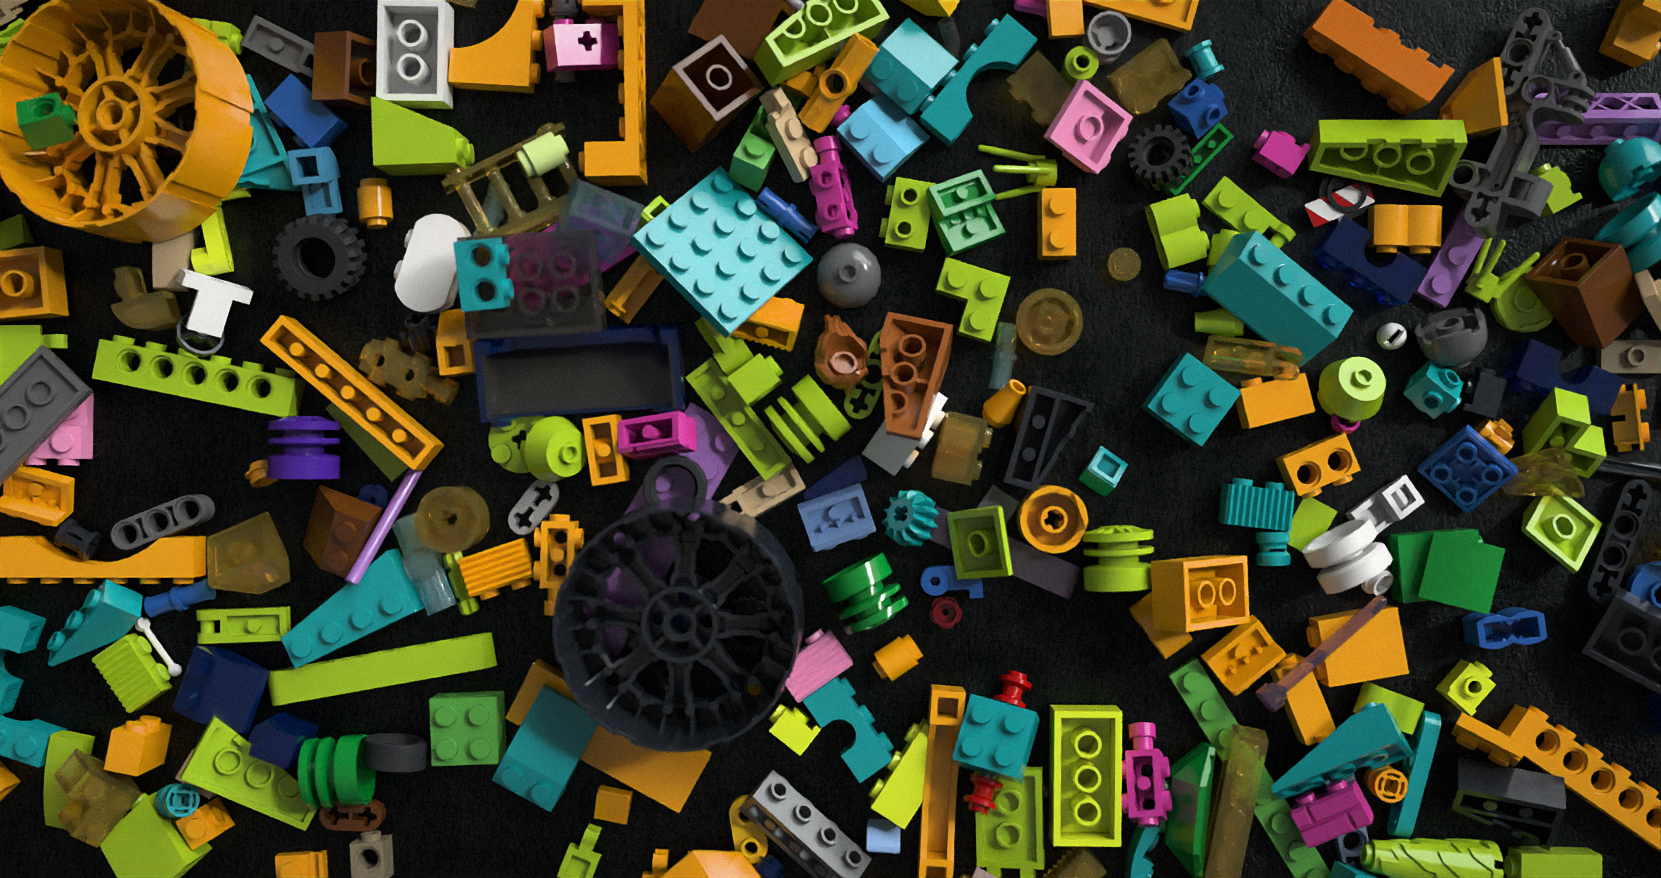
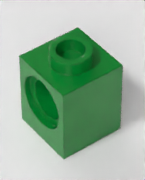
[16,92,78,150]

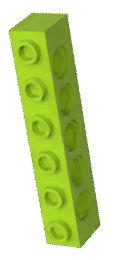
[92,335,306,417]

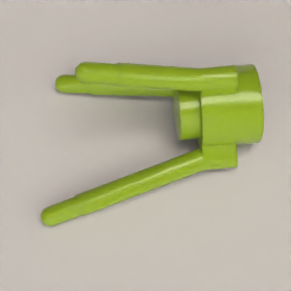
[978,145,1057,201]
[1464,238,1540,304]

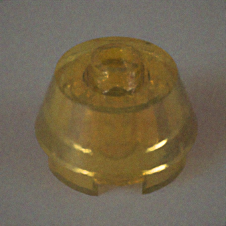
[1016,288,1083,355]

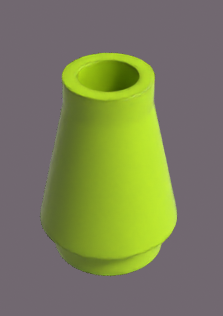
[1195,308,1243,339]

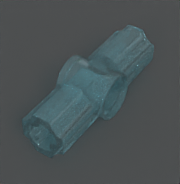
[392,512,457,615]

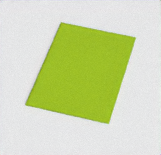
[1288,497,1338,552]

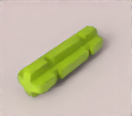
[443,551,479,615]

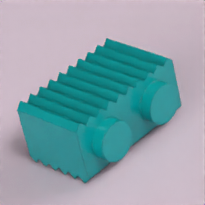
[1218,478,1295,532]

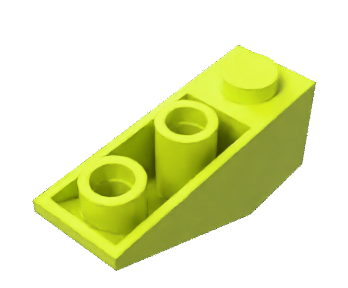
[868,718,929,830]

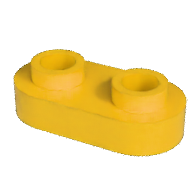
[729,795,768,863]

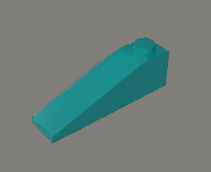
[1271,702,1414,800]

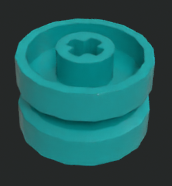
[1593,192,1661,275]

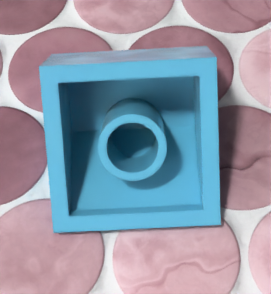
[837,91,930,183]

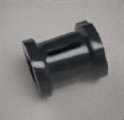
[54,518,102,560]

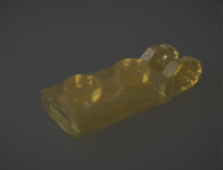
[1203,335,1303,381]

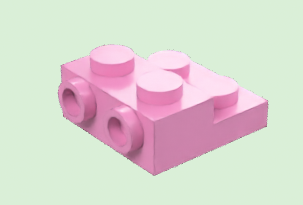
[1044,79,1133,174]
[25,393,94,465]

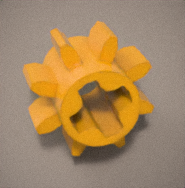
[1474,418,1514,455]

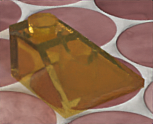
[207,511,290,594]

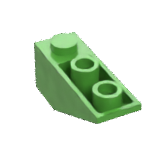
[728,85,802,192]

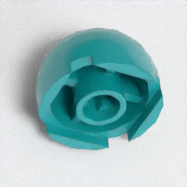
[1598,137,1661,202]

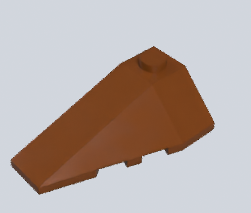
[879,312,953,441]

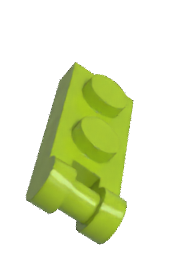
[1201,176,1296,249]
[196,606,291,644]

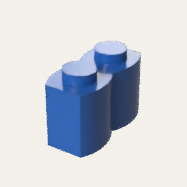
[1462,607,1547,649]

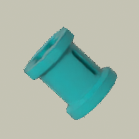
[1184,39,1225,82]

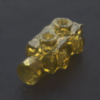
[358,336,460,406]

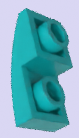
[1125,824,1160,878]

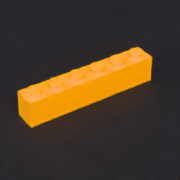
[260,315,444,470]

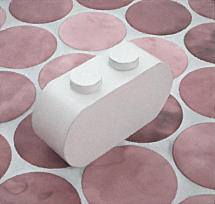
[394,214,473,314]

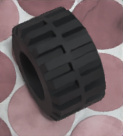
[272,213,367,301]

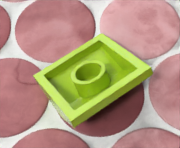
[1521,482,1602,573]

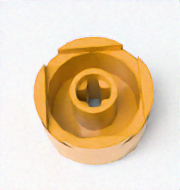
[1016,485,1088,553]

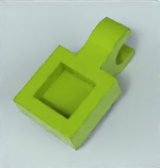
[557,823,602,878]

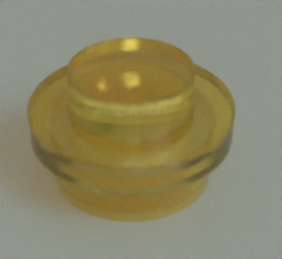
[1107,248,1141,281]

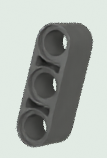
[111,494,215,550]

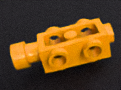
[533,514,584,616]

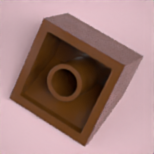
[312,31,377,111]
[303,485,382,578]

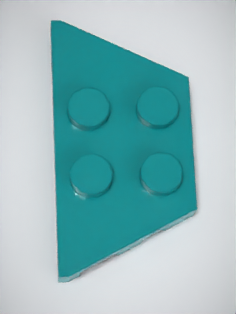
[235,74,302,192]

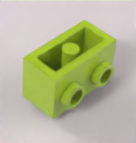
[879,177,936,253]

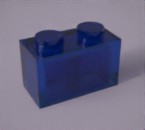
[248,712,319,769]

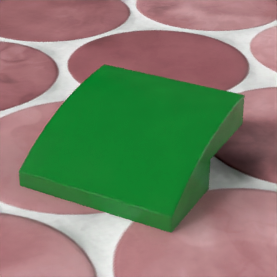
[926,169,1005,257]
[1418,531,1505,615]

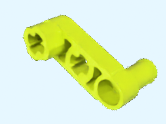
[191,187,252,276]

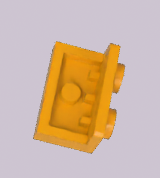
[0,464,75,527]
[1201,614,1286,696]

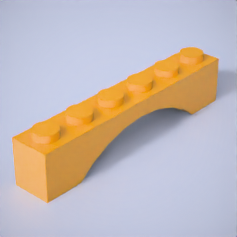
[0,536,206,584]
[916,684,966,878]

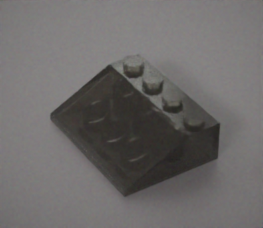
[457,229,607,340]

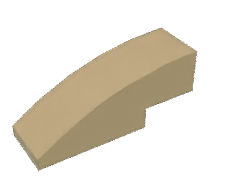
[152,227,200,292]

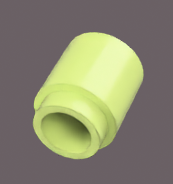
[516,131,569,177]

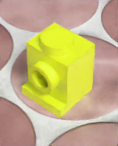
[1435,659,1496,716]
[769,703,821,756]

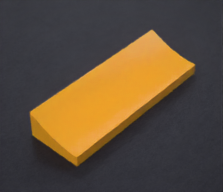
[505,659,711,813]

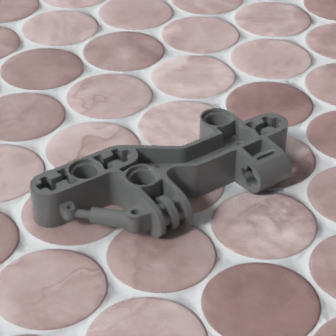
[1448,7,1596,239]

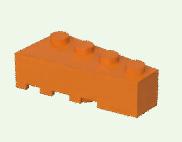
[1303,0,1455,116]

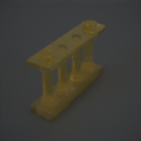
[441,122,600,259]

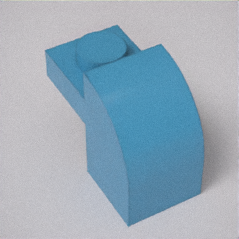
[287,147,343,216]

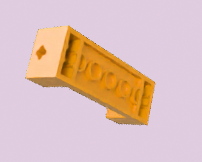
[577,0,647,186]

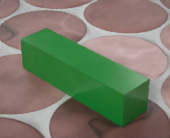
[1161,122,1234,198]

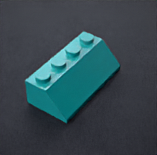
[1201,230,1353,367]

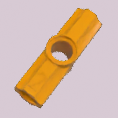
[798,32,879,133]

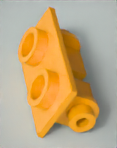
[603,254,664,324]
[1608,383,1650,452]

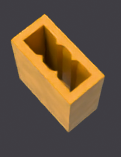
[1306,604,1409,687]

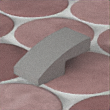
[1345,475,1425,534]

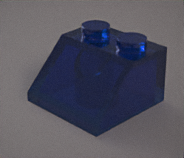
[172,646,270,734]

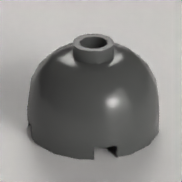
[816,243,881,309]
[1415,308,1488,369]

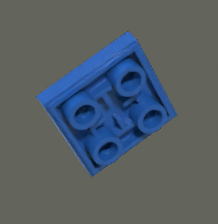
[1417,424,1518,514]

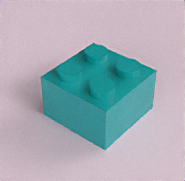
[1140,352,1242,447]

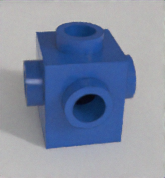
[1167,78,1228,139]

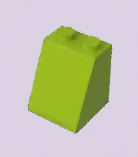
[371,97,475,176]
[97,791,213,878]

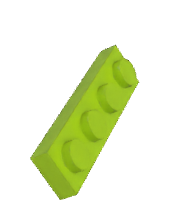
[685,357,793,483]

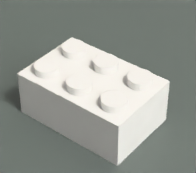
[376,0,454,109]

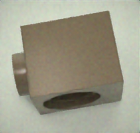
[350,830,394,878]

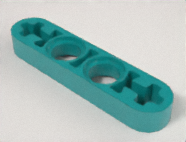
[1387,710,1441,839]

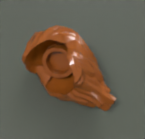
[814,314,868,395]

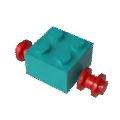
[952,670,1040,815]

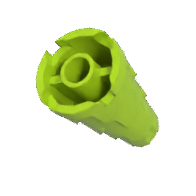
[1360,838,1504,878]

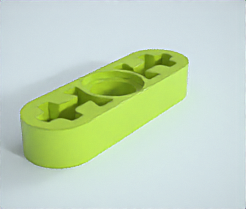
[844,330,883,419]

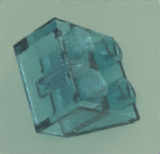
[551,178,644,265]

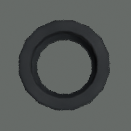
[643,455,708,517]
[362,733,429,773]

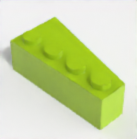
[753,0,890,87]
[1308,120,1468,197]

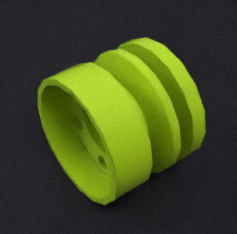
[764,374,852,464]
[1082,525,1154,592]

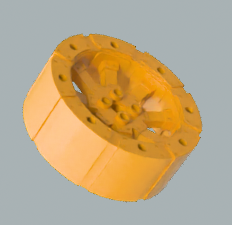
[0,0,254,244]

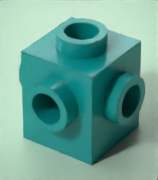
[1403,360,1464,419]

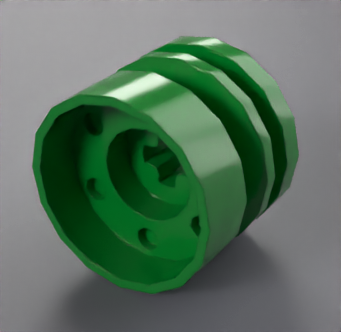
[821,551,909,635]
[298,734,376,810]

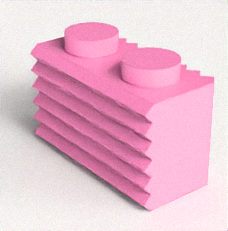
[785,629,853,703]

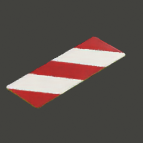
[1305,181,1375,227]

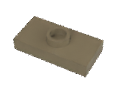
[1596,340,1661,374]

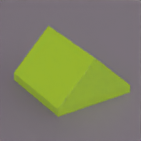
[947,505,1013,580]

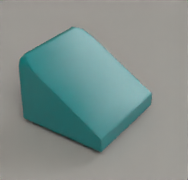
[1079,446,1128,497]

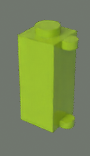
[1504,846,1602,878]

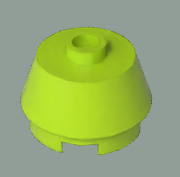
[1317,357,1386,423]
[520,416,588,482]

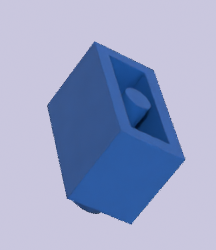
[264,74,348,149]

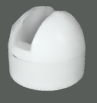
[1377,323,1407,350]

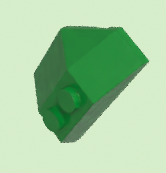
[1158,741,1216,878]

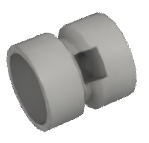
[1081,11,1131,65]

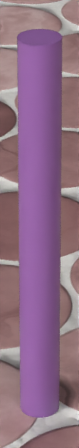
[345,468,423,586]

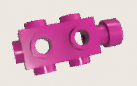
[809,135,858,239]
[1122,722,1172,828]

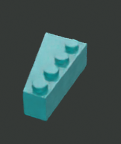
[281,548,426,669]

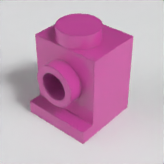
[1251,129,1311,180]

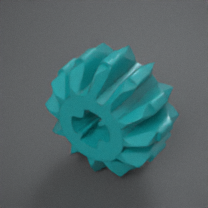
[881,490,940,547]

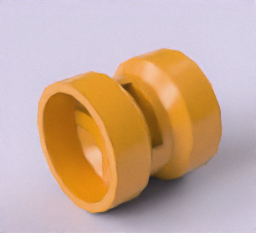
[1365,765,1408,803]

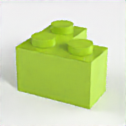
[934,257,1011,344]
[1522,387,1606,478]

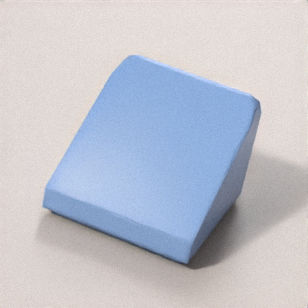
[866,819,900,854]

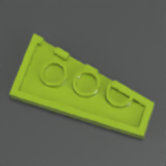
[180,715,317,831]

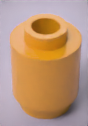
[357,178,393,229]
[872,634,923,681]

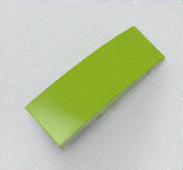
[43,730,95,832]

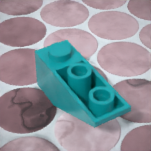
[47,579,143,666]

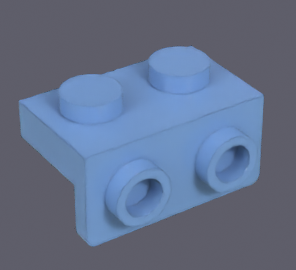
[797,483,876,552]

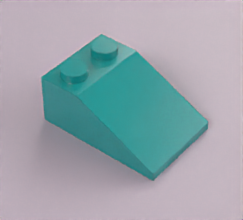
[492,684,599,812]

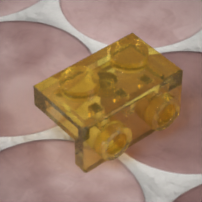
[1107,38,1192,114]
[1006,51,1074,127]

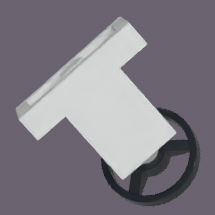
[175,268,253,357]

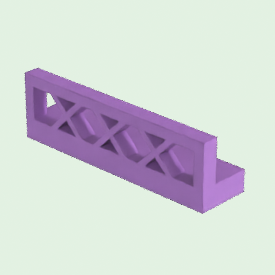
[1533,93,1661,145]

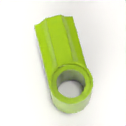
[695,316,754,377]

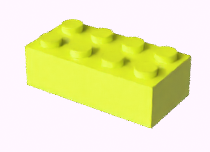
[1049,705,1122,847]

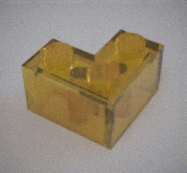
[930,411,992,486]
[54,748,142,848]

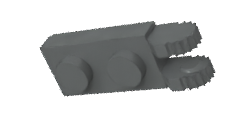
[240,15,314,79]

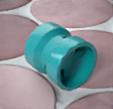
[1255,530,1291,566]
[155,783,200,818]

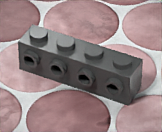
[738,770,872,878]

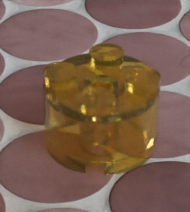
[414,486,490,554]

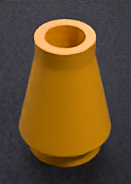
[982,379,1027,428]

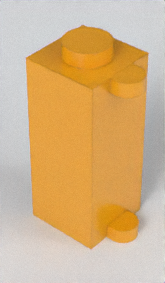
[1269,653,1336,746]

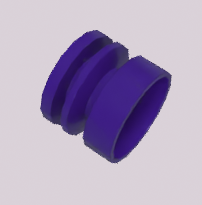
[267,416,341,479]

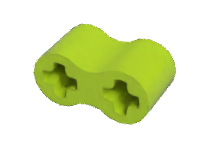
[1352,681,1424,735]

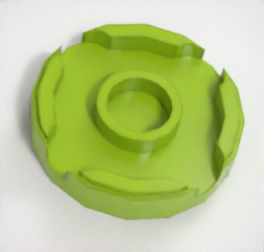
[1490,267,1553,333]

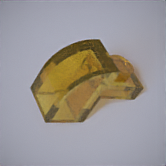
[111,266,184,331]

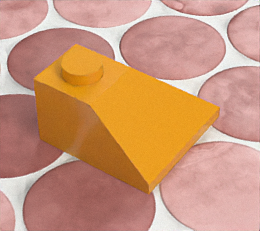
[1437,57,1508,139]

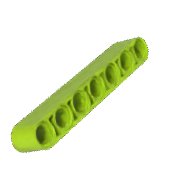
[266,632,497,706]

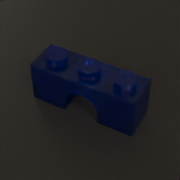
[1313,215,1428,307]
[1503,339,1625,419]

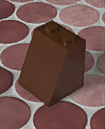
[688,0,795,85]
[650,34,765,154]
[1523,237,1647,350]

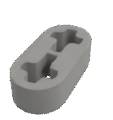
[508,480,561,535]

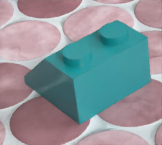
[864,18,959,115]

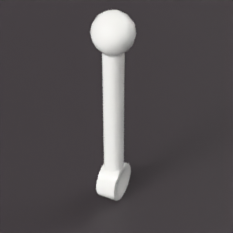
[135,617,182,677]

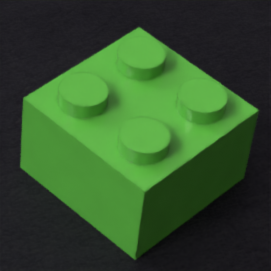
[429,691,506,766]

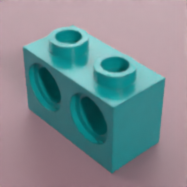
[453,237,514,312]

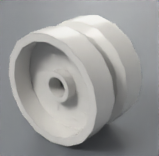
[1302,516,1393,594]

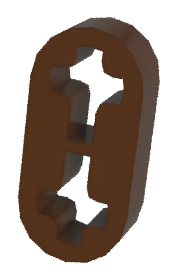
[319,798,386,832]

